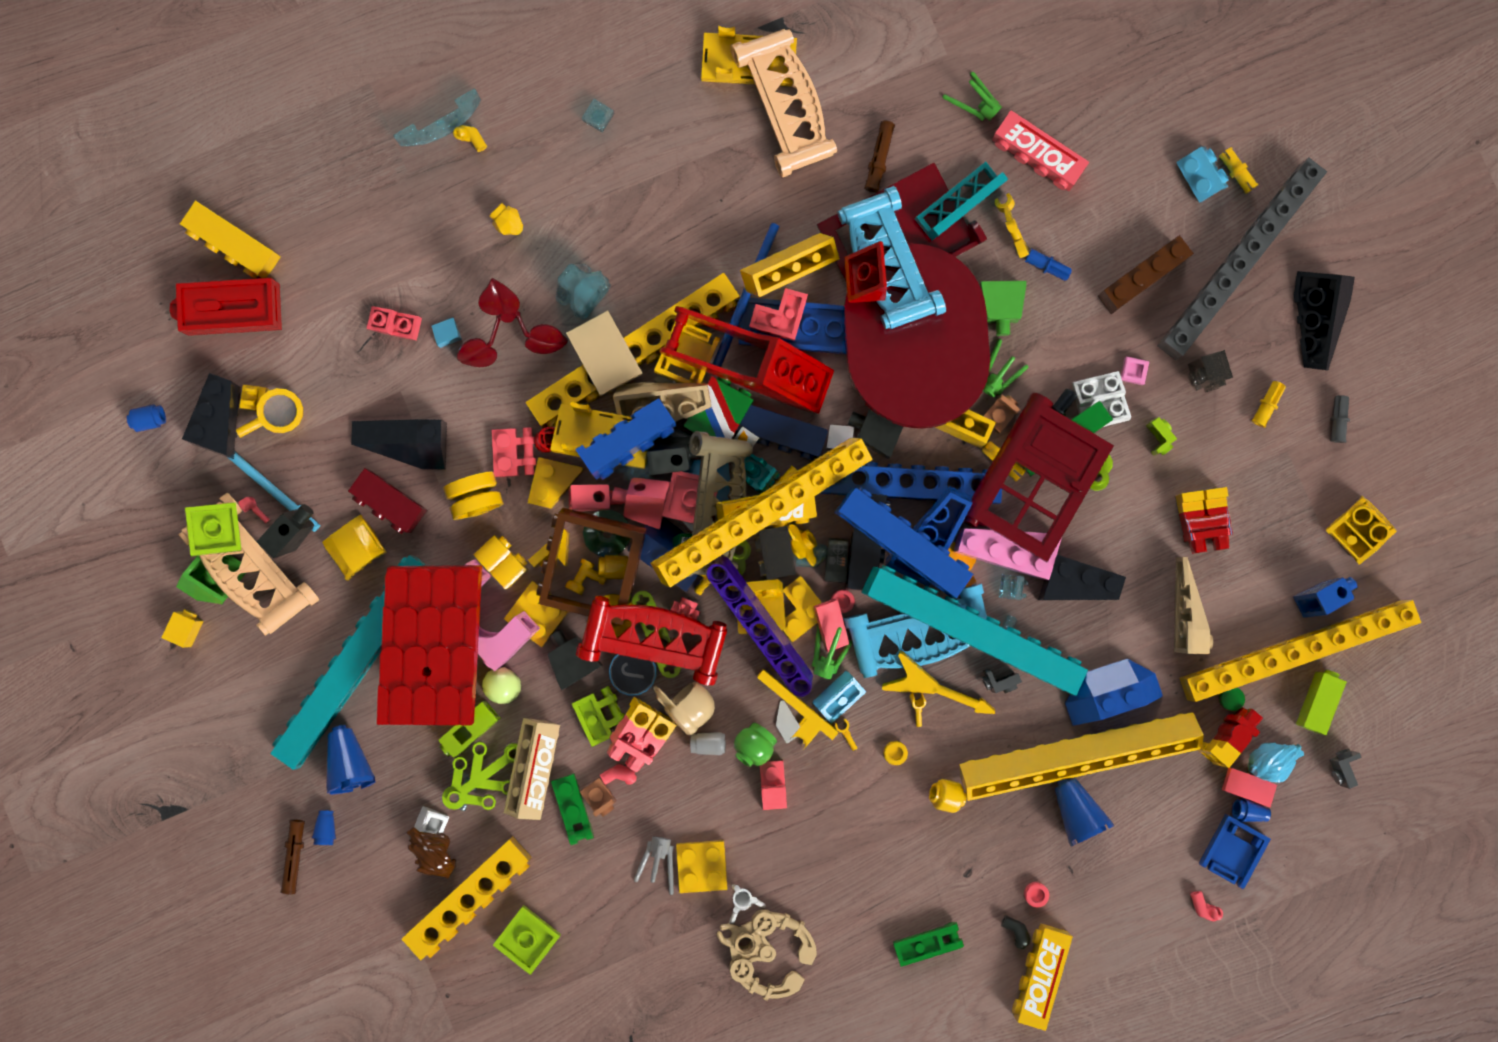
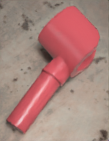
[238,497,270,524]

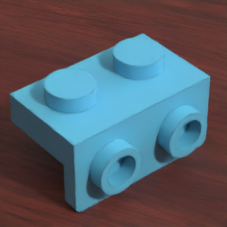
[1176,147,1229,203]

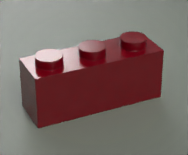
[348,468,428,534]

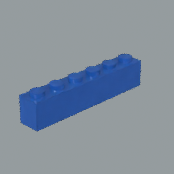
[834,487,974,598]

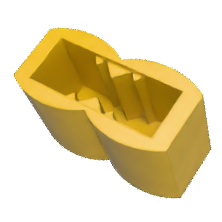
[473,535,529,589]

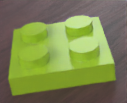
[185,502,242,557]
[493,905,561,975]

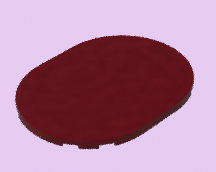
[844,243,990,429]

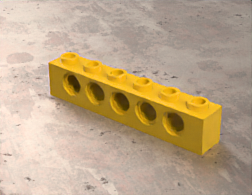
[402,836,532,961]

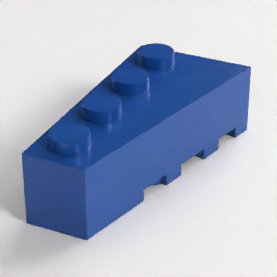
[575,398,676,480]

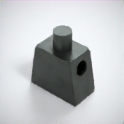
[848,408,903,459]
[647,437,701,475]
[257,504,314,559]
[547,629,603,690]

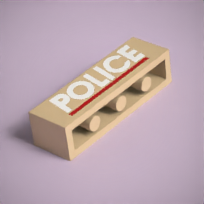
[504,718,560,820]

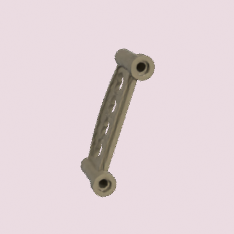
[688,431,753,577]

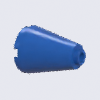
[326,725,376,795]
[1055,778,1114,847]

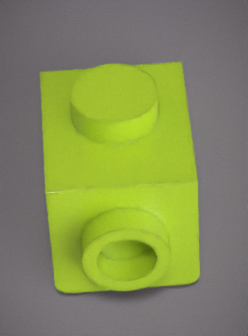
[1146,417,1177,456]

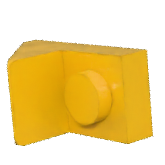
[528,529,570,568]

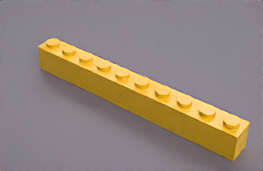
[959,712,1204,801]

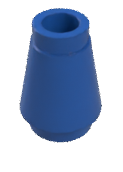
[1232,798,1271,822]
[311,811,336,845]

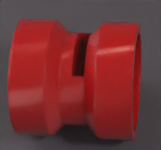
[534,427,559,453]

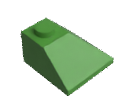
[176,553,246,604]

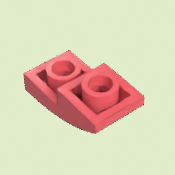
[366,306,422,341]
[1222,768,1277,808]

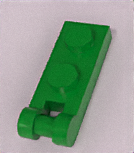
[551,773,594,846]
[893,922,964,967]

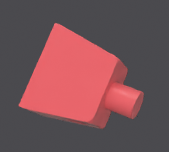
[612,478,670,529]
[568,485,623,512]

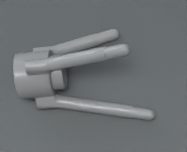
[634,836,674,895]

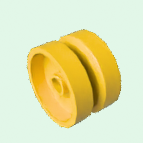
[443,472,504,520]

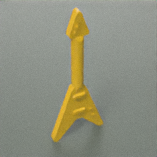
[882,651,995,714]

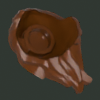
[406,827,456,878]

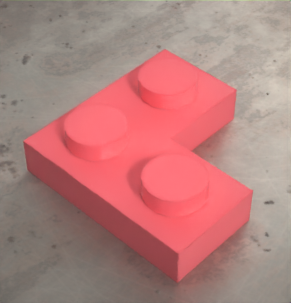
[749,288,808,341]

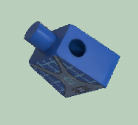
[1293,577,1357,618]

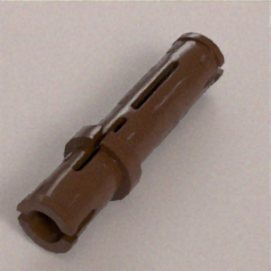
[864,120,895,193]
[280,819,305,895]

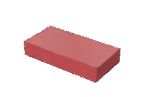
[813,598,849,652]

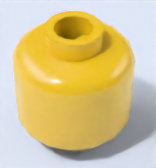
[929,779,967,813]

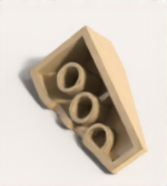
[613,382,712,422]
[1174,557,1213,654]

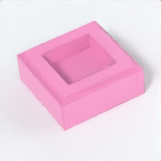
[1121,356,1149,385]

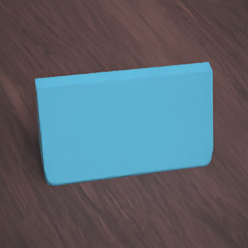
[812,671,866,724]

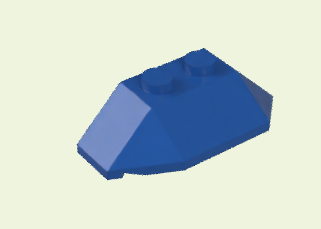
[1065,658,1163,726]

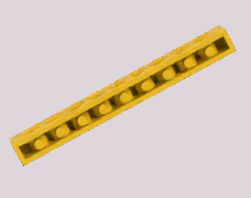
[525,273,740,428]
[650,438,873,587]
[1179,600,1421,702]

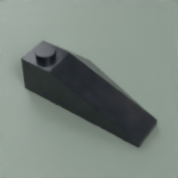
[1293,271,1355,371]
[351,419,447,470]

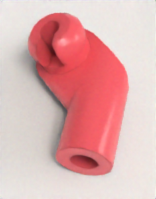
[600,764,637,785]
[1190,891,1223,922]

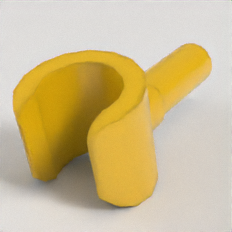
[909,693,926,727]
[835,718,857,751]

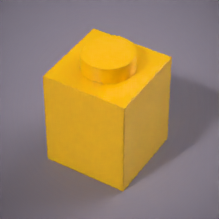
[161,609,203,648]

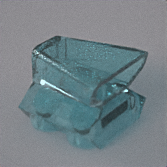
[555,264,611,320]

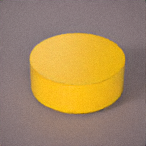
[883,741,908,765]

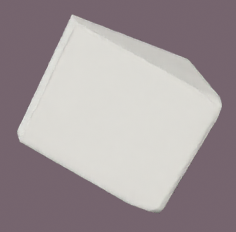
[827,425,854,449]
[414,806,449,834]

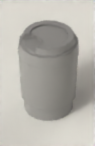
[690,732,726,755]

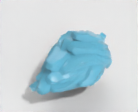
[1248,743,1304,783]

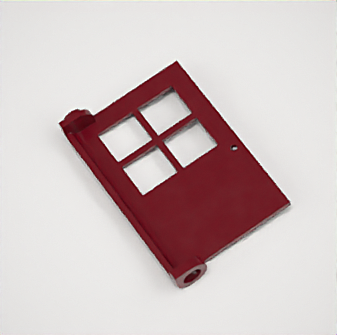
[816,163,987,283]
[964,393,1114,563]

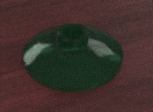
[583,510,630,557]

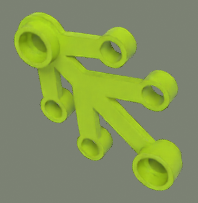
[442,741,518,810]

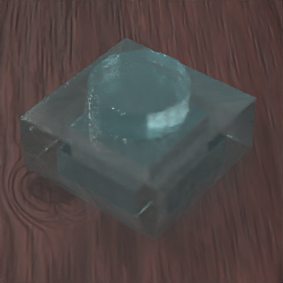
[582,99,614,133]

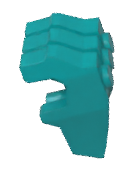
[744,454,780,494]

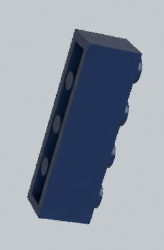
[733,405,828,461]

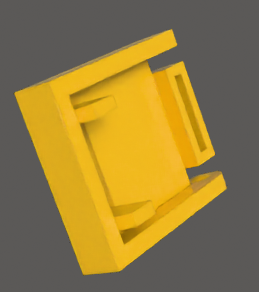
[654,322,720,383]

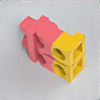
[607,696,677,772]

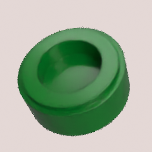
[1219,688,1245,711]

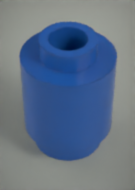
[127,404,166,432]

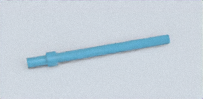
[227,451,320,532]

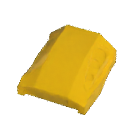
[1325,495,1397,565]
[322,514,387,580]

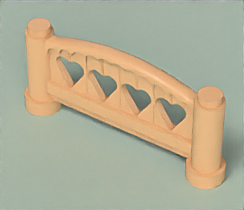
[730,29,837,178]
[178,493,319,636]

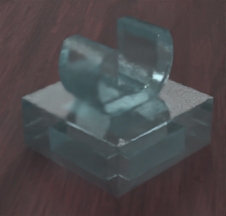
[999,574,1028,600]

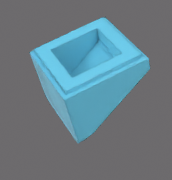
[432,318,462,348]

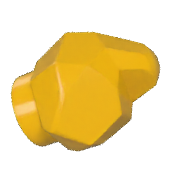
[489,203,523,235]

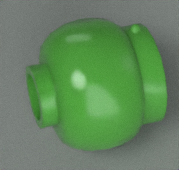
[734,722,777,767]

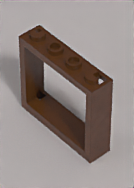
[536,507,647,625]

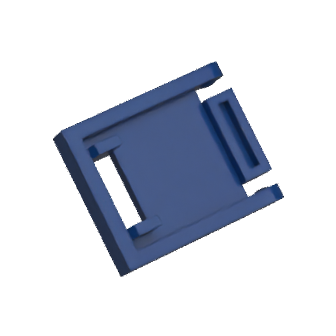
[1199,814,1271,889]

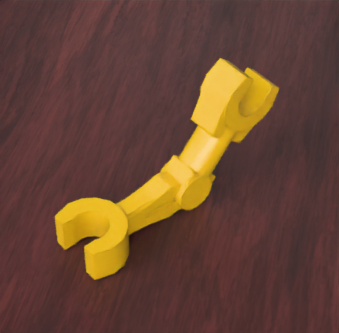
[995,193,1029,258]

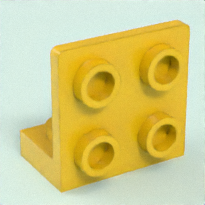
[731,579,786,634]

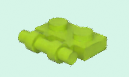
[572,686,625,747]

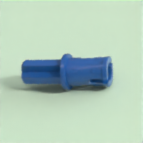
[1025,248,1072,281]

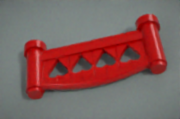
[576,596,727,686]

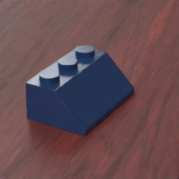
[627,518,699,592]

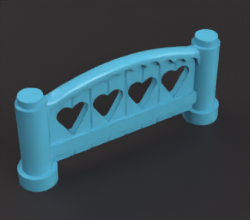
[837,186,946,329]
[844,583,987,678]

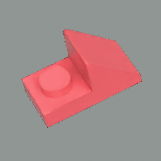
[760,760,787,810]

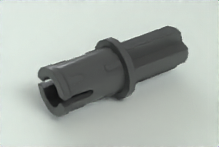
[1330,395,1350,443]

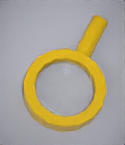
[236,388,303,438]

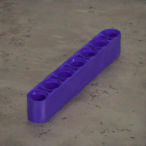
[707,555,813,697]

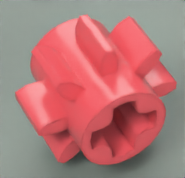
[671,597,700,620]

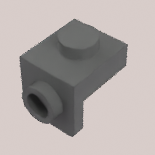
[982,669,1022,693]
[1329,749,1362,789]

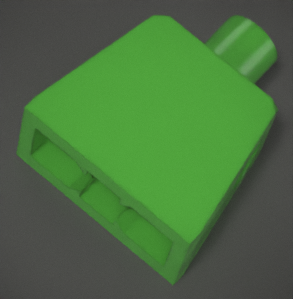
[979,281,1026,336]

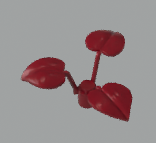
[457,278,568,368]

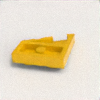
[527,457,584,509]

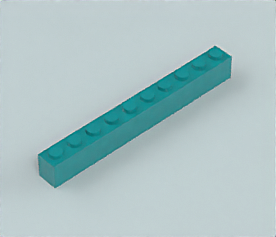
[270,555,428,770]
[861,565,1088,696]

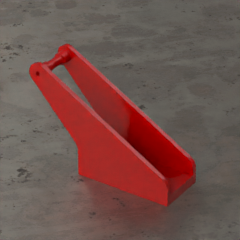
[660,306,834,414]

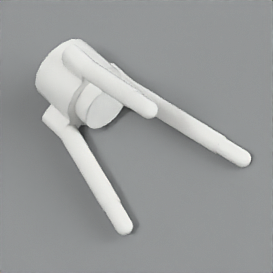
[729,884,766,924]

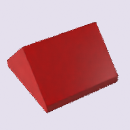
[845,241,887,303]

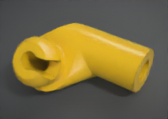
[453,125,487,152]

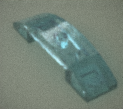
[393,88,481,146]

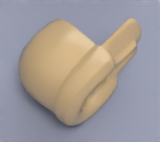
[653,681,715,735]

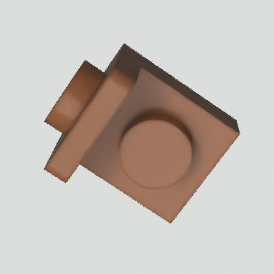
[984,395,1020,434]
[580,777,616,817]

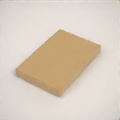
[566,311,643,396]

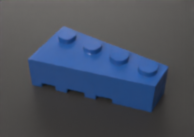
[885,486,973,587]

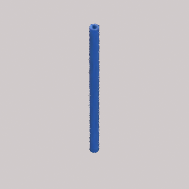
[712,223,779,367]

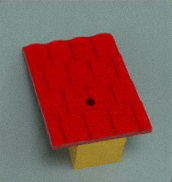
[377,565,482,725]

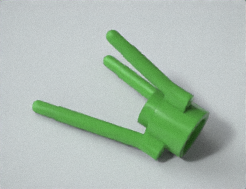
[942,72,1002,121]
[983,339,1028,398]
[811,625,852,679]

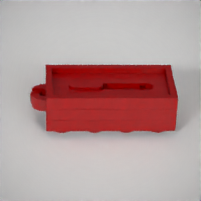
[169,278,282,336]

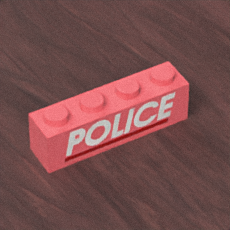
[992,110,1089,191]

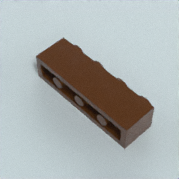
[1098,235,1194,314]

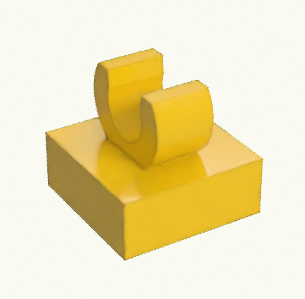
[239,385,269,412]

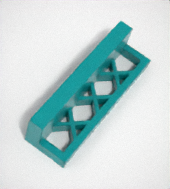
[915,162,1008,241]

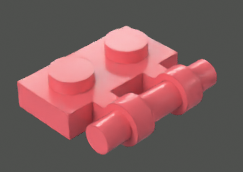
[492,427,536,478]

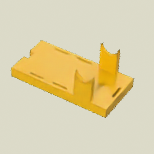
[701,25,797,87]
[550,402,648,469]
[757,668,838,750]

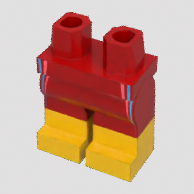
[1175,487,1233,554]
[1198,707,1263,768]

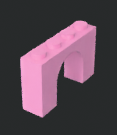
[465,559,540,671]

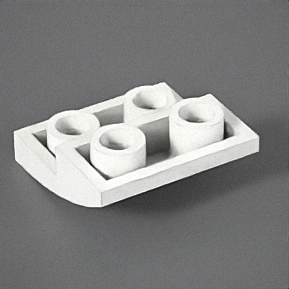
[1073,371,1131,427]

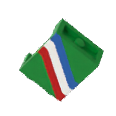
[684,377,754,439]

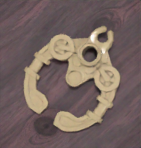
[716,909,817,1001]

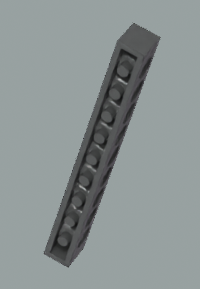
[1157,157,1327,360]

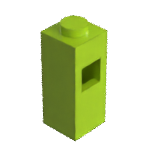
[1295,669,1347,735]
[438,700,501,758]

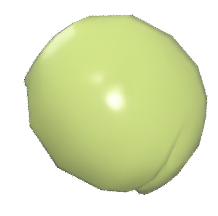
[482,667,521,704]

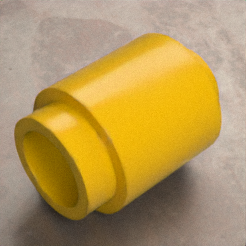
[598,555,628,579]

